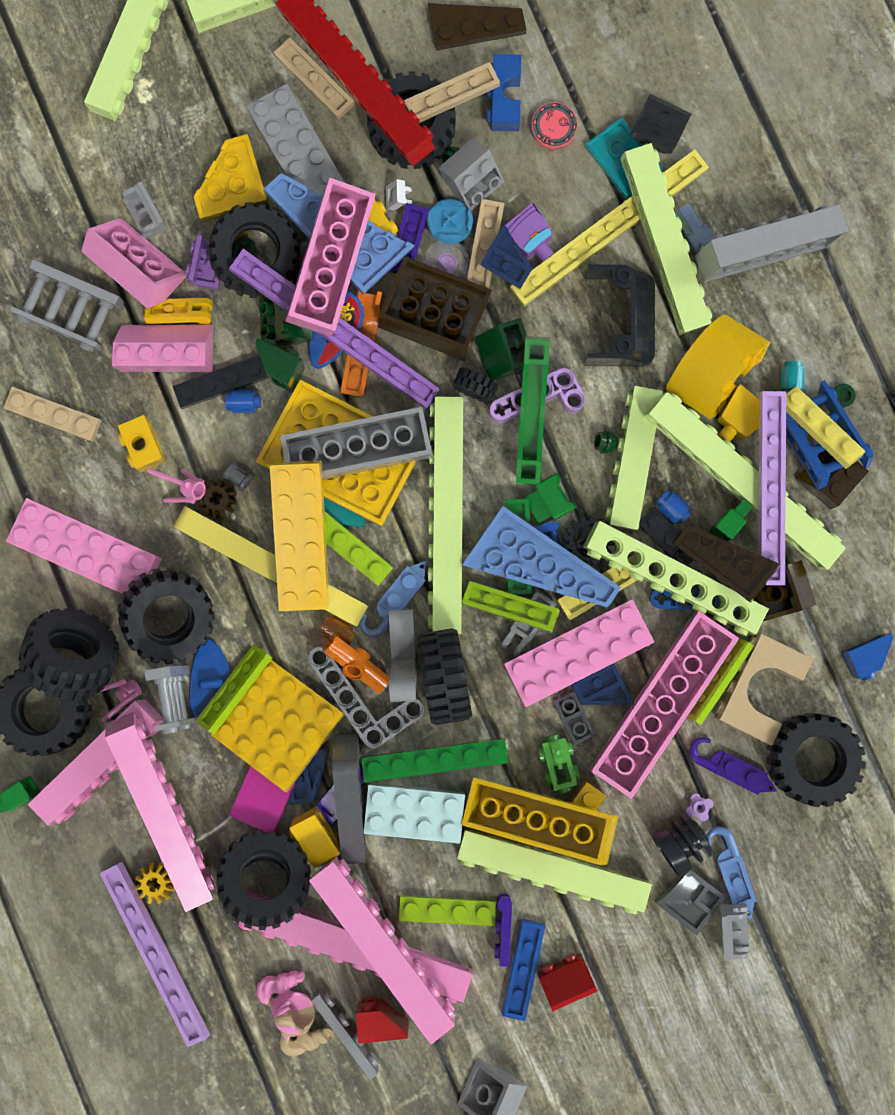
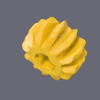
[135,862,175,904]

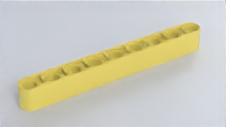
[173,506,368,627]

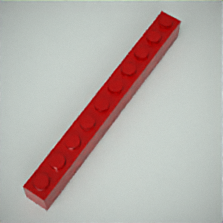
[275,0,435,166]

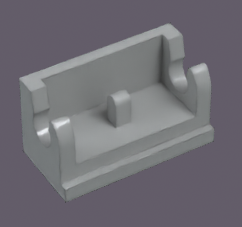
[122,181,167,239]
[719,904,749,961]

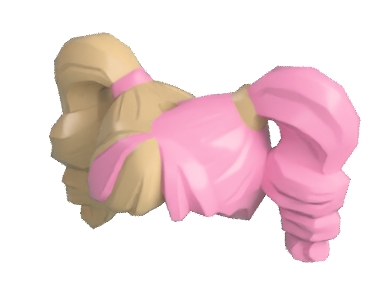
[257,970,334,1057]

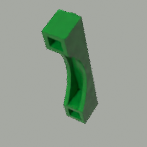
[516,336,550,485]
[361,737,508,782]

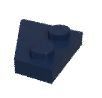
[480,225,533,289]
[571,663,634,705]
[289,748,329,805]

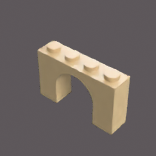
[715,634,814,746]

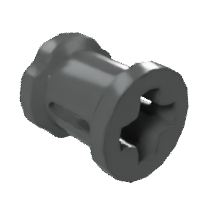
[222,461,254,492]

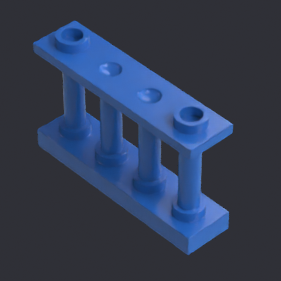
[786,380,873,490]

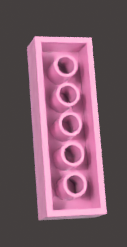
[285,178,376,337]
[6,498,162,594]
[503,599,654,707]
[28,699,163,826]

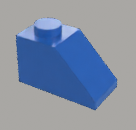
[841,633,894,681]

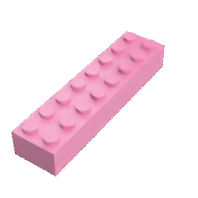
[589,611,739,799]
[105,712,215,912]
[309,857,456,1044]

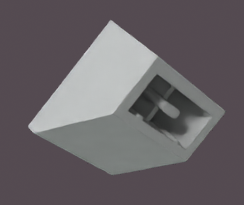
[438,138,505,211]

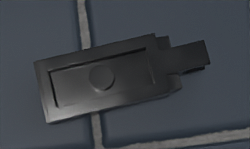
[639,507,694,565]

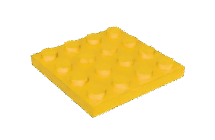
[211,660,345,792]

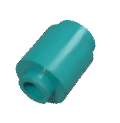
[780,361,805,394]

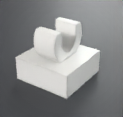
[386,180,412,210]

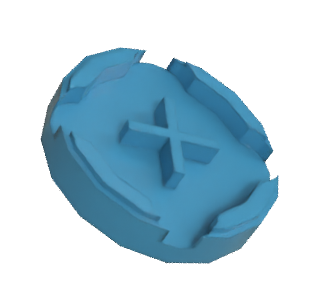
[427,199,473,244]

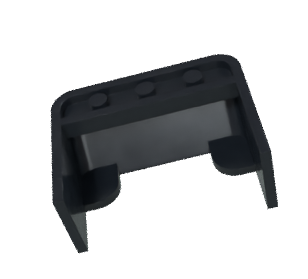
[584,264,655,367]

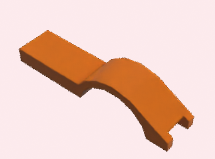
[340,290,382,397]

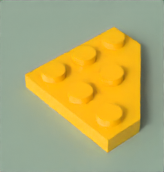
[194,134,268,222]

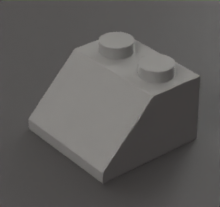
[457,1060,527,1115]

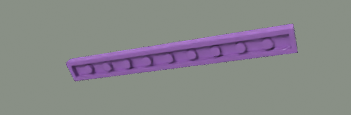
[229,249,440,409]

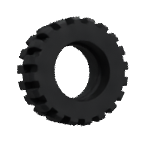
[367,71,456,169]
[209,202,300,298]
[118,568,215,664]
[18,608,119,701]
[417,628,472,725]
[0,668,92,756]
[766,713,866,807]
[216,830,311,930]

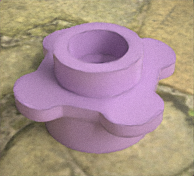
[686,793,713,821]

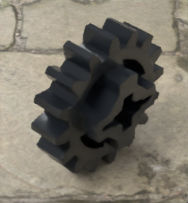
[562,515,614,566]

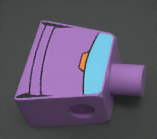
[499,202,554,262]

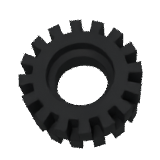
[452,367,498,403]

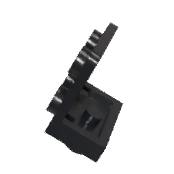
[630,94,692,154]

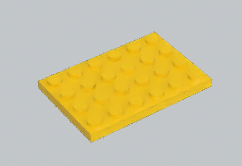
[256,380,417,527]

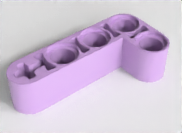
[489,368,585,424]

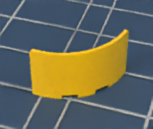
[666,314,771,419]

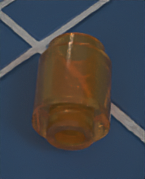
[319,615,356,646]

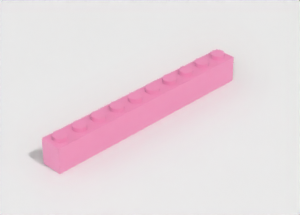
[233,890,473,1003]

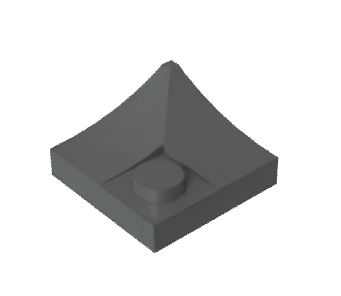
[654,870,726,935]

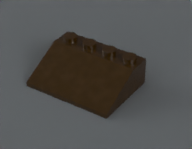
[378,256,492,361]

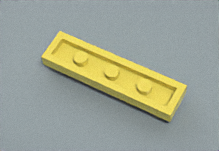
[786,386,865,469]
[557,554,651,621]

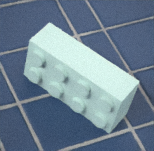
[364,782,465,843]

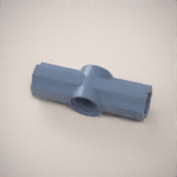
[675,204,714,255]

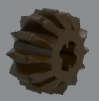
[198,479,238,520]

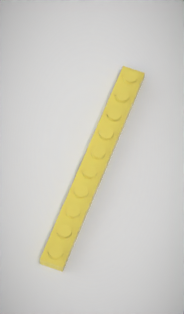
[510,149,709,307]

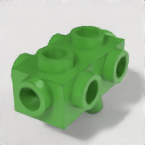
[538,734,580,793]

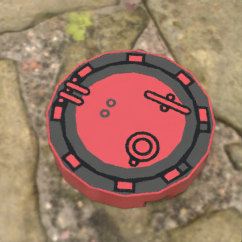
[531,102,578,150]

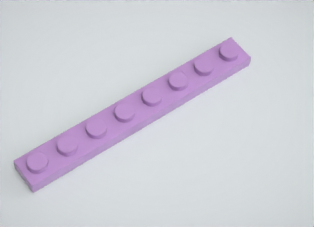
[759,391,786,585]
[100,862,210,1047]

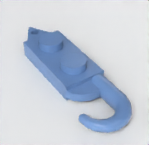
[359,561,427,637]
[706,826,757,920]

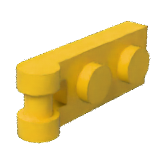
[144,298,213,325]

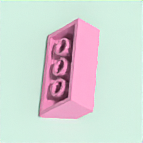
[81,218,186,309]
[112,325,214,372]

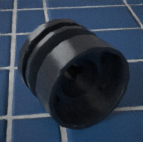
[650,811,714,877]

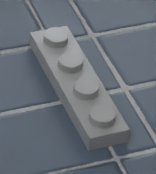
[311,989,380,1080]

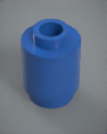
[225,389,261,413]
[655,490,691,524]

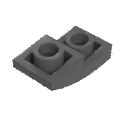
[553,691,596,747]

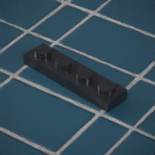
[173,355,269,409]

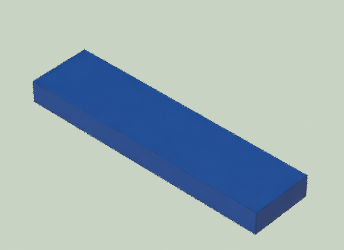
[501,919,546,1021]

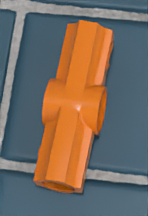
[322,634,389,694]

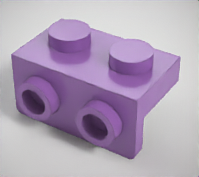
[186,234,221,291]

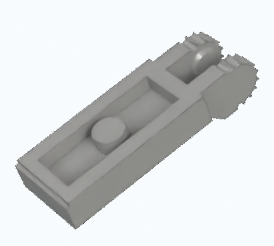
[500,590,556,657]

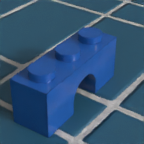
[487,54,521,131]

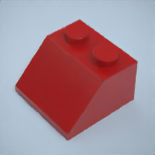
[537,953,598,1012]
[355,996,409,1044]

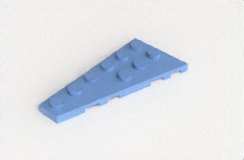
[264,173,415,295]
[462,506,621,607]

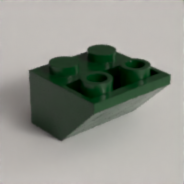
[259,297,313,346]
[475,318,527,380]
[255,338,305,393]

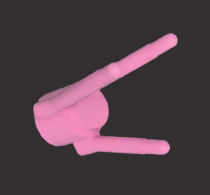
[147,468,206,504]
[95,678,142,722]

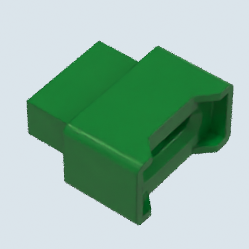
[524,473,578,523]
[709,499,753,541]
[0,776,41,813]

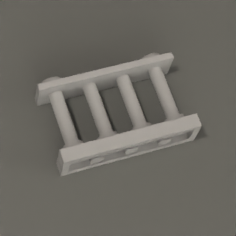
[10,260,124,353]
[144,666,197,734]

